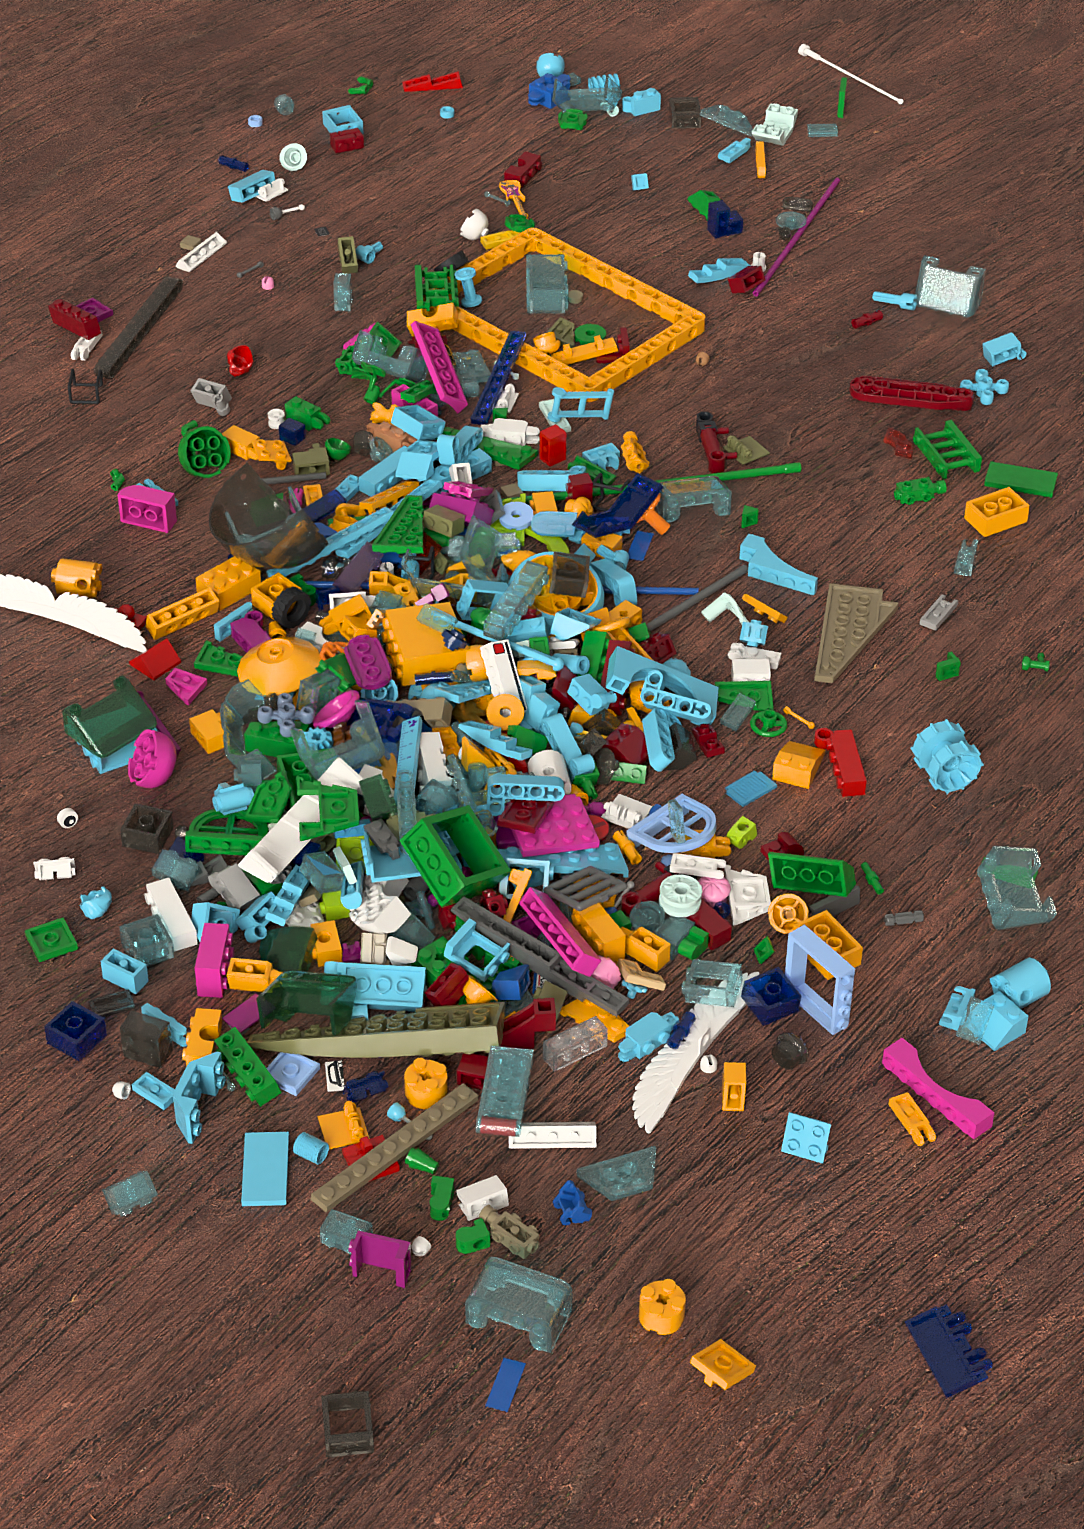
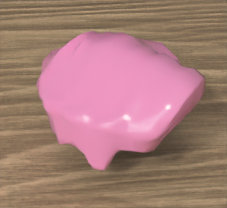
[591,955,622,989]

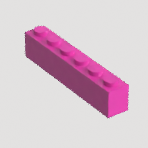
[519,887,602,977]

